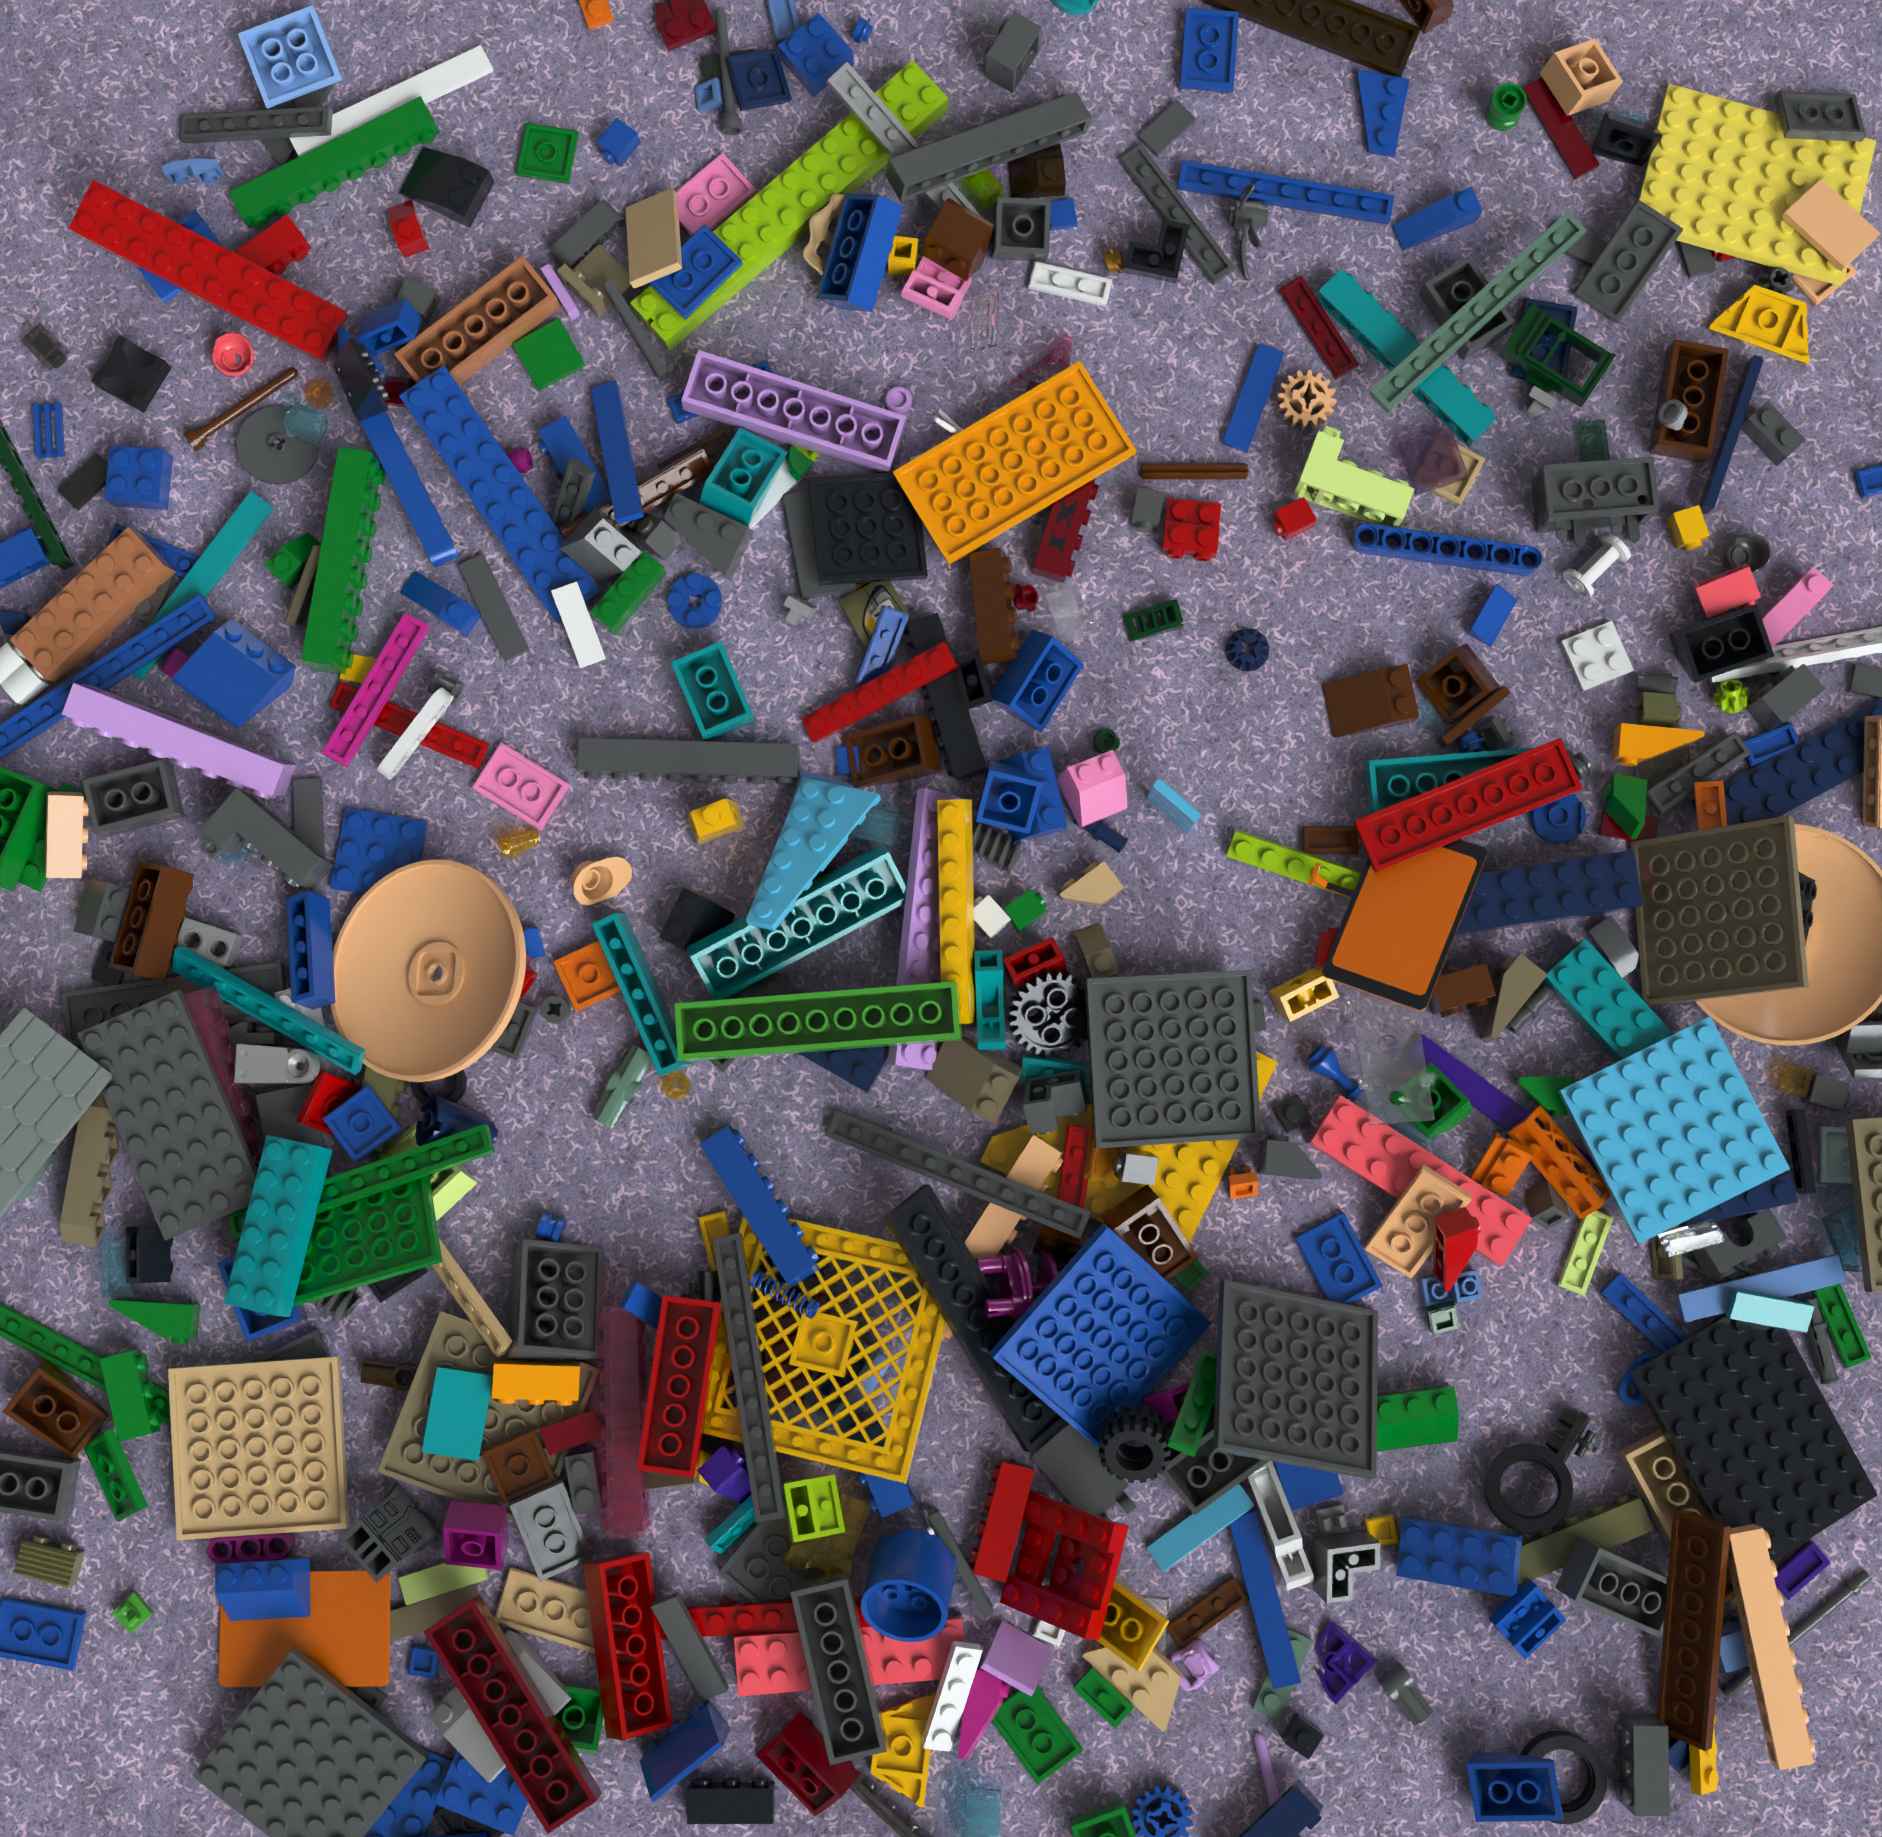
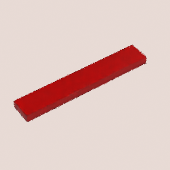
[329,681,490,769]

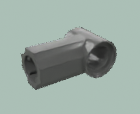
[1378,1663,1433,1726]

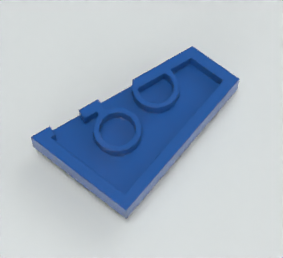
[1356,69,1409,157]

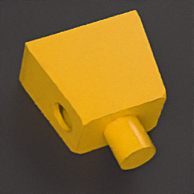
[688,798,746,845]

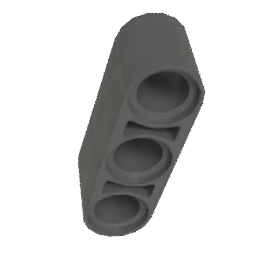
[550,200,625,270]

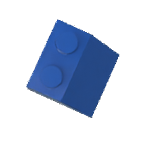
[976,760,1043,834]

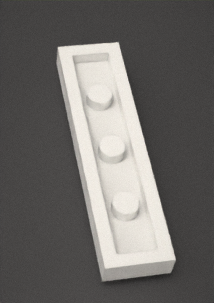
[921,1641,983,1751]

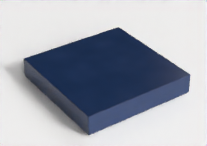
[725,48,792,111]

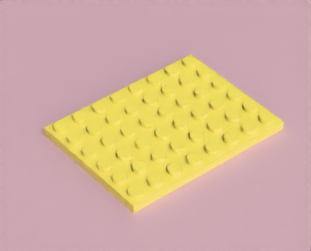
[1638,84,1876,286]

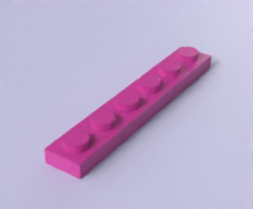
[322,613,430,768]

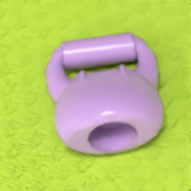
[1169,1639,1219,1691]

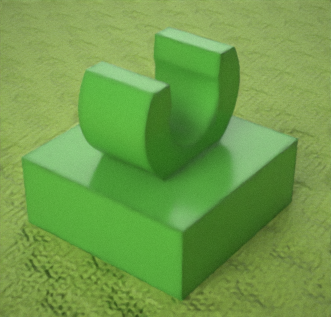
[112,1592,154,1634]

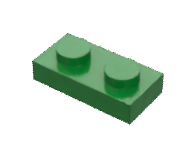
[1073,1666,1134,1728]

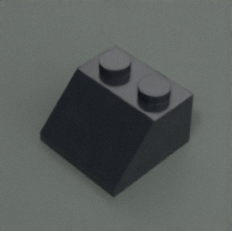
[659,887,736,952]

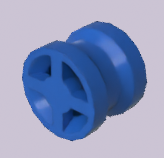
[536,1211,567,1243]

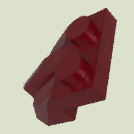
[652,0,717,52]

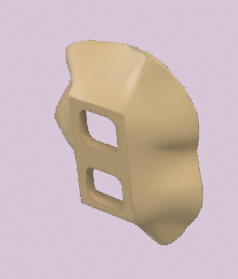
[803,193,845,276]

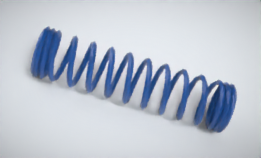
[749,1269,820,1319]

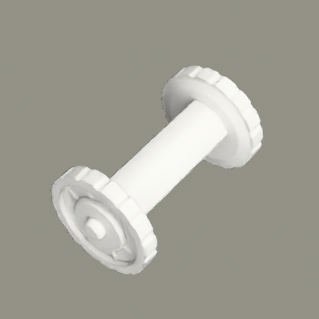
[1563,532,1631,599]

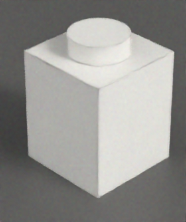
[974,895,1011,940]

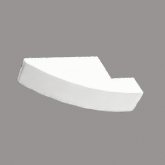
[1247,1461,1314,1591]

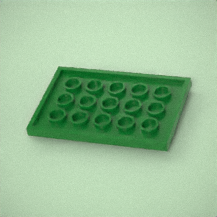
[293,1175,442,1307]

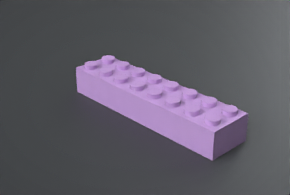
[681,350,906,473]
[62,683,297,799]

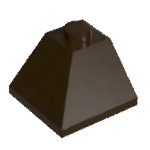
[1008,143,1066,199]

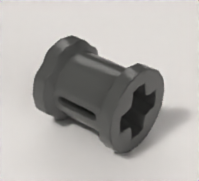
[428,671,464,705]

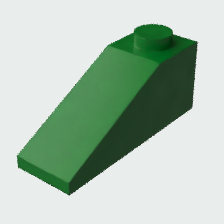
[109,1299,200,1344]

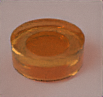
[305,380,334,409]

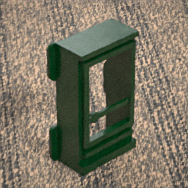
[1498,303,1616,407]

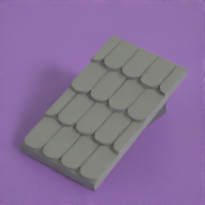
[0,1007,112,1218]

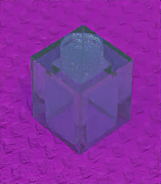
[283,402,329,448]

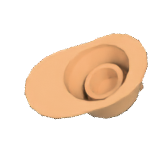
[568,856,632,905]

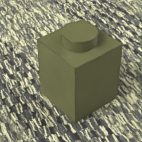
[1636,692,1681,728]

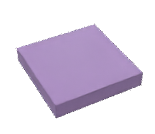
[981,1620,1052,1696]

